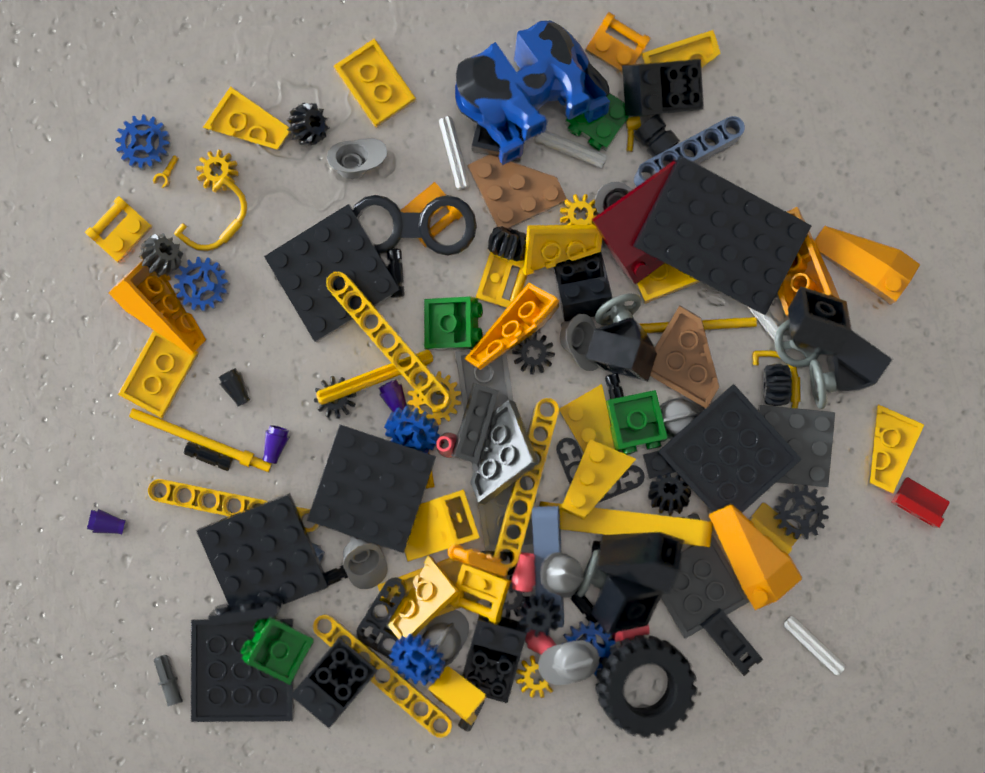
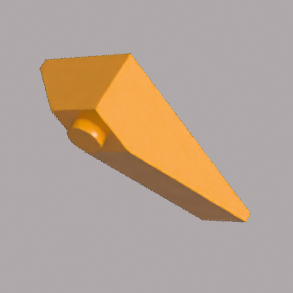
[778,207,840,317]
[814,226,920,305]
[108,260,206,355]
[464,283,560,370]
[709,504,802,610]

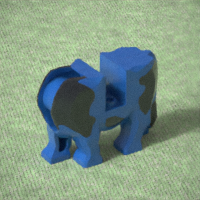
[455,20,610,165]

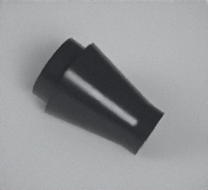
[218,368,251,407]

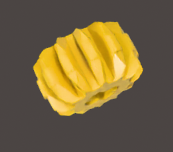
[196,150,239,193]
[560,194,598,225]
[516,655,553,698]

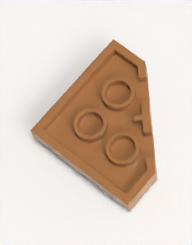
[467,154,567,228]
[650,305,719,408]

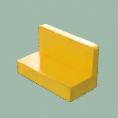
[749,503,802,554]
[429,666,486,725]

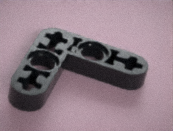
[556,438,645,503]
[356,577,406,661]

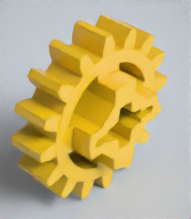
[407,371,461,425]

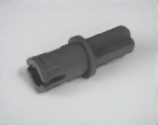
[154,655,183,707]

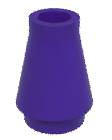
[379,379,407,413]
[263,425,290,464]
[87,509,126,535]

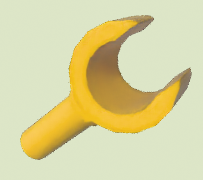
[626,116,641,152]
[153,155,179,188]

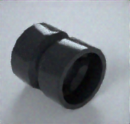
[633,114,680,158]

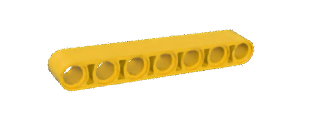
[326,272,451,410]
[494,398,559,568]
[148,479,320,532]
[539,501,713,547]
[313,614,452,738]

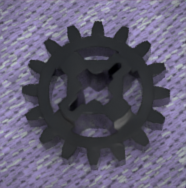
[773,485,829,540]

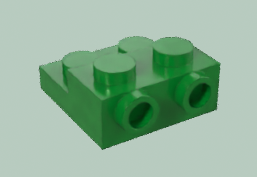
[565,93,629,151]
[424,296,483,350]
[606,390,668,455]
[241,617,314,685]

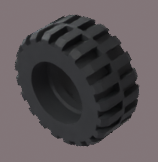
[595,635,697,738]

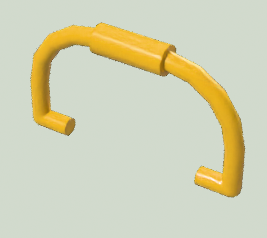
[174,176,247,251]
[753,350,801,409]

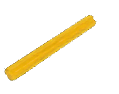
[316,350,434,405]

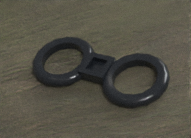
[352,195,477,256]

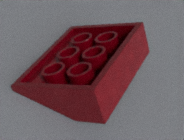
[592,161,675,285]

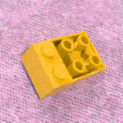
[404,489,480,561]

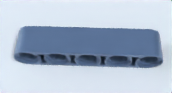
[634,116,745,186]
[532,506,564,628]

